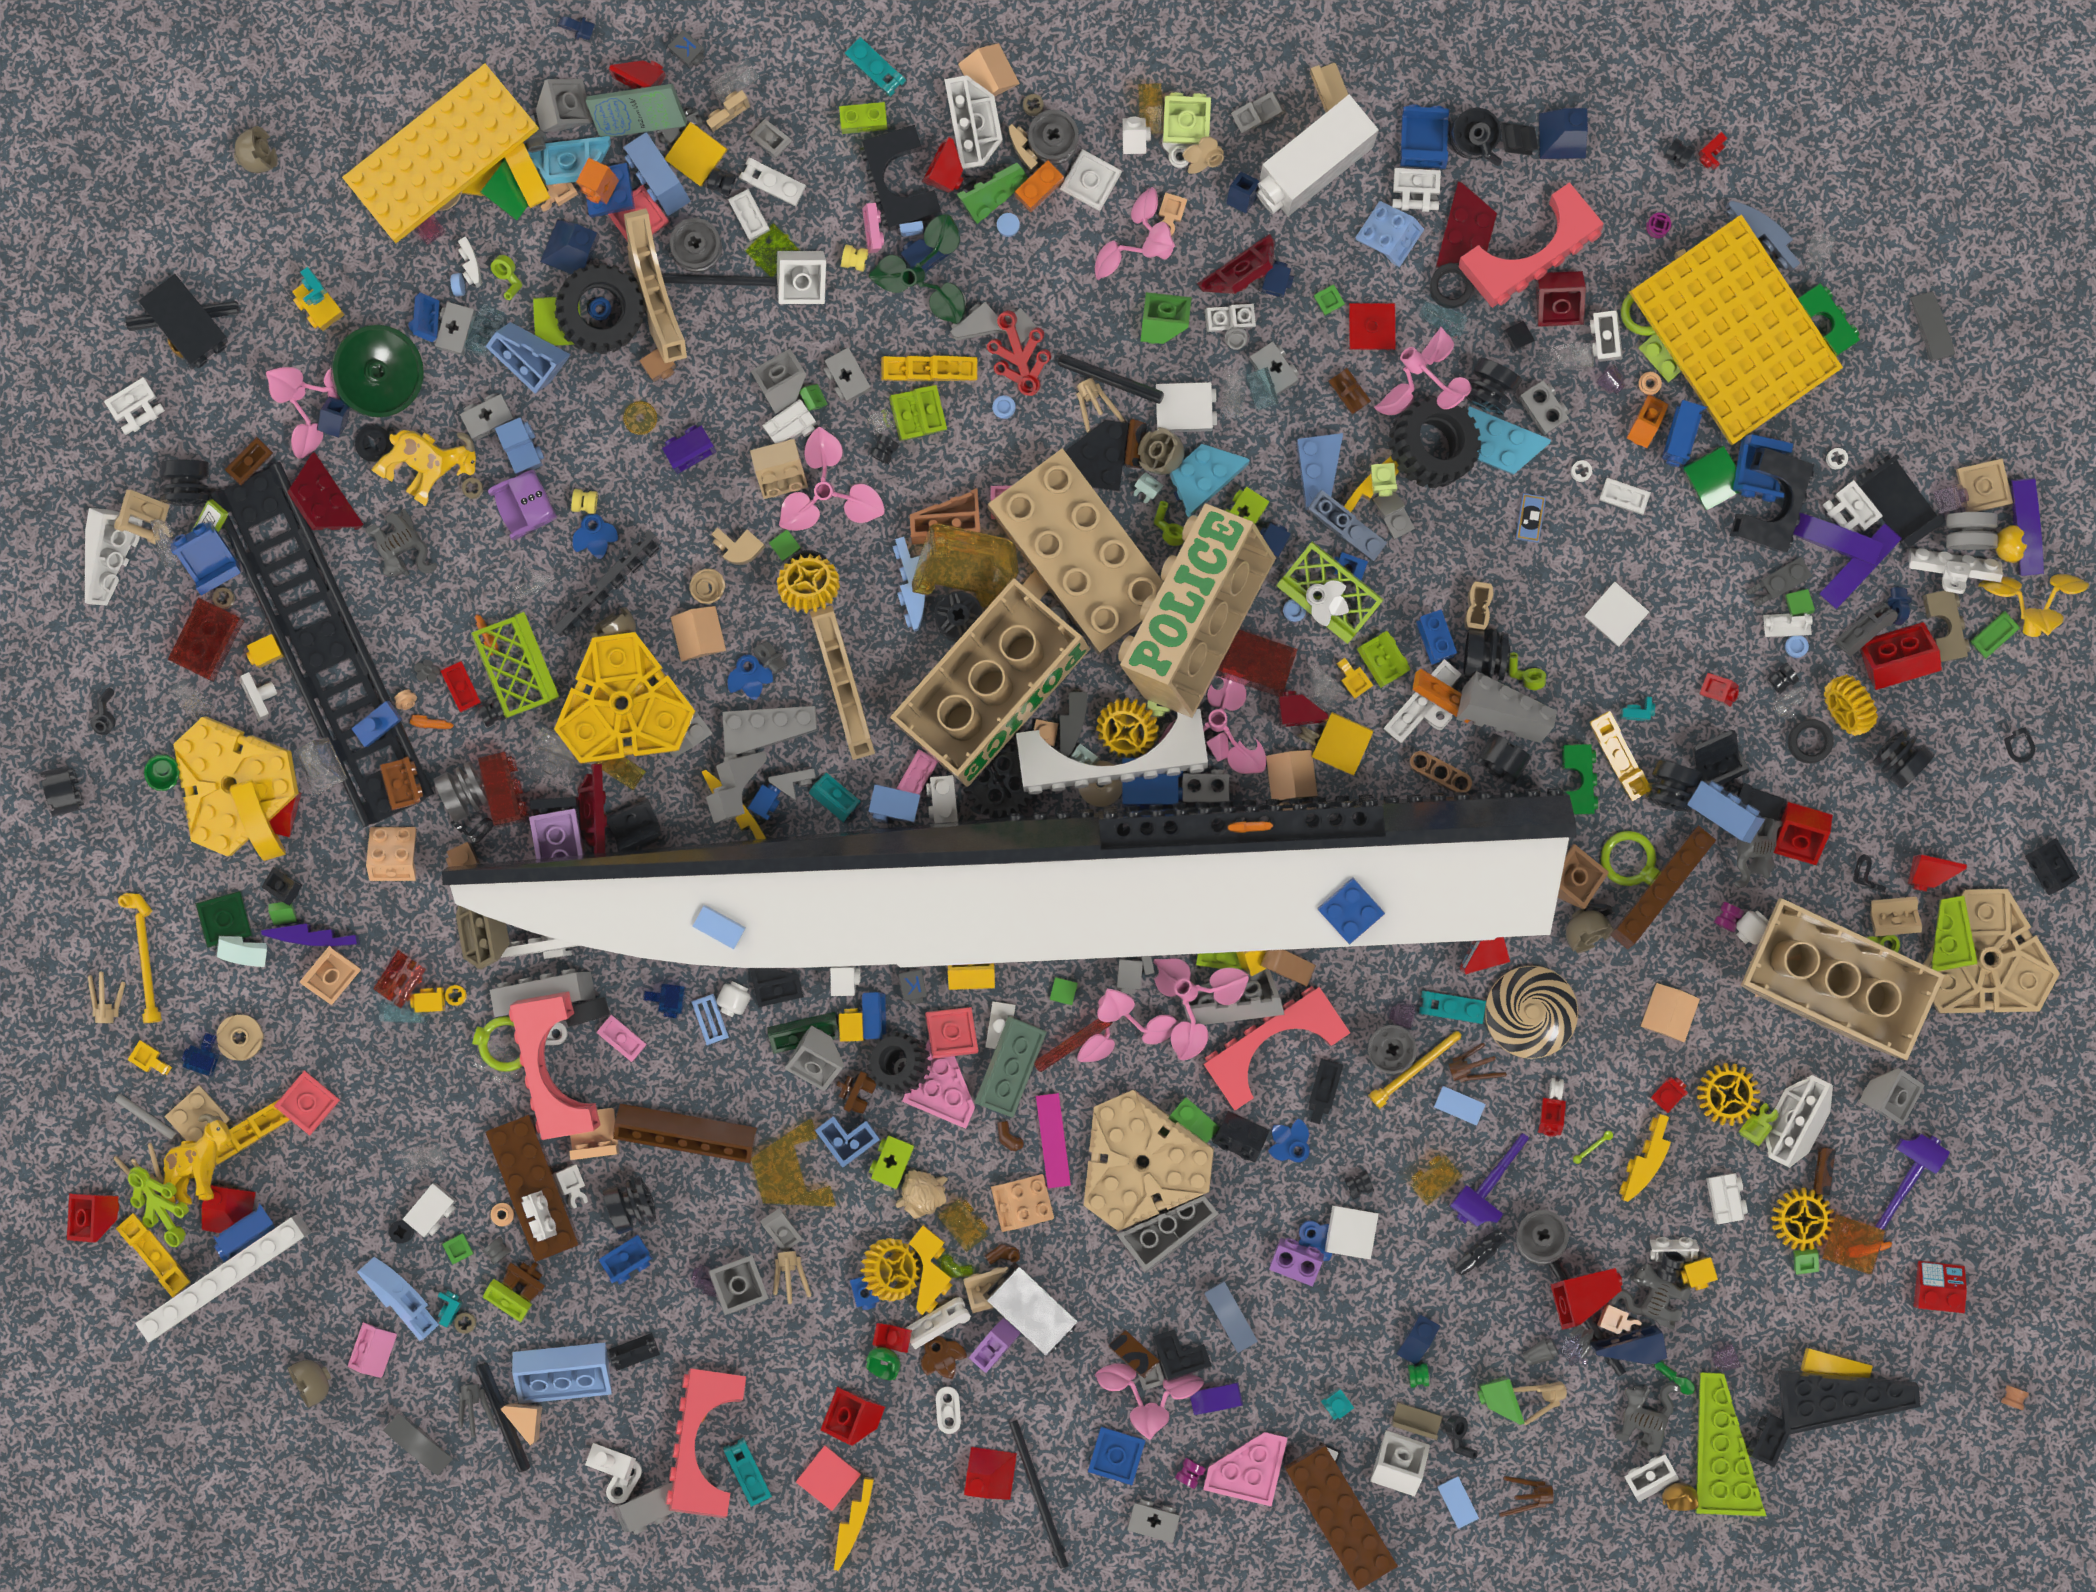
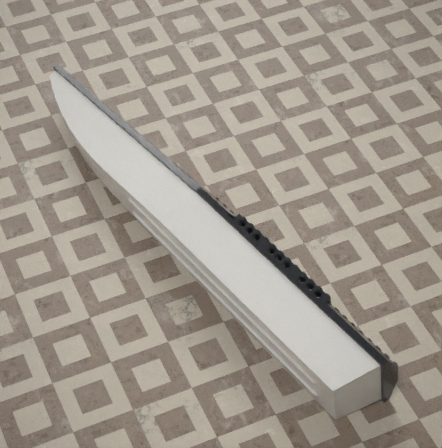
[442,788,1577,968]

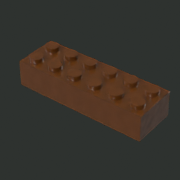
[485,1115,581,1262]
[1284,1443,1398,1591]

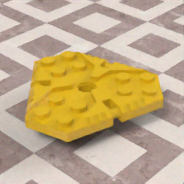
[554,632,696,764]
[173,716,299,856]

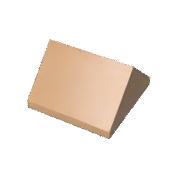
[958,43,1020,97]
[671,606,726,662]
[1266,750,1318,801]
[300,946,361,1005]
[1641,983,1700,1042]
[501,1403,542,1445]

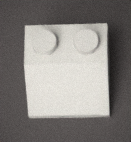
[777,251,826,304]
[1370,1430,1430,1496]

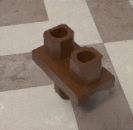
[1328,368,1371,415]
[836,1071,877,1114]
[502,1262,545,1302]

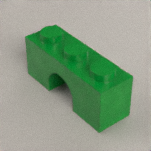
[1798,283,1860,357]
[1562,744,1598,815]

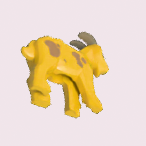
[371,430,476,506]
[161,1114,231,1205]

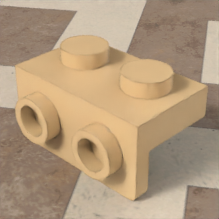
[1870,897,1922,936]
[963,1267,1008,1313]

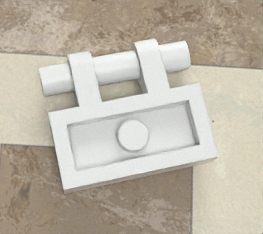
[1392,168,1441,212]
[104,377,165,435]
[1823,480,1882,532]

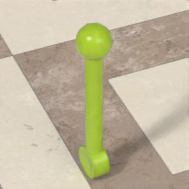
[1573,1131,1613,1164]

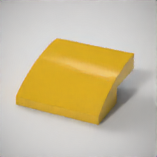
[1312,712,1374,776]

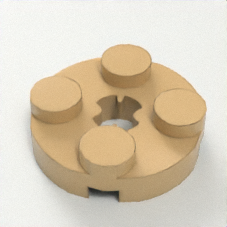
[217,1015,264,1061]

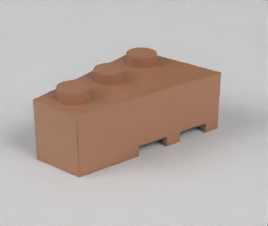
[910,488,981,545]

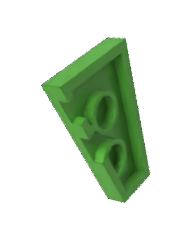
[957,163,1028,224]

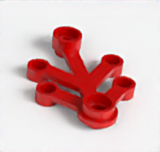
[987,310,1051,396]

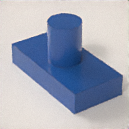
[408,292,439,342]
[352,701,402,747]

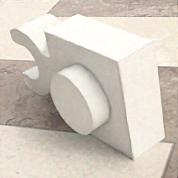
[553,1165,588,1208]

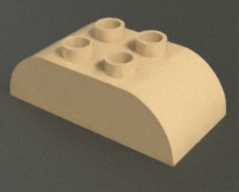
[1741,898,1945,1060]

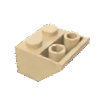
[750,439,808,499]

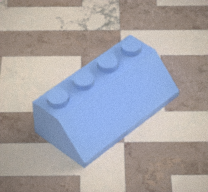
[512,1343,612,1404]

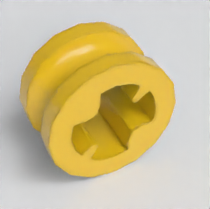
[445,985,467,1006]

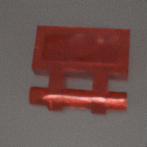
[373,950,426,1008]

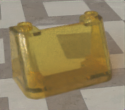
[912,524,1019,608]

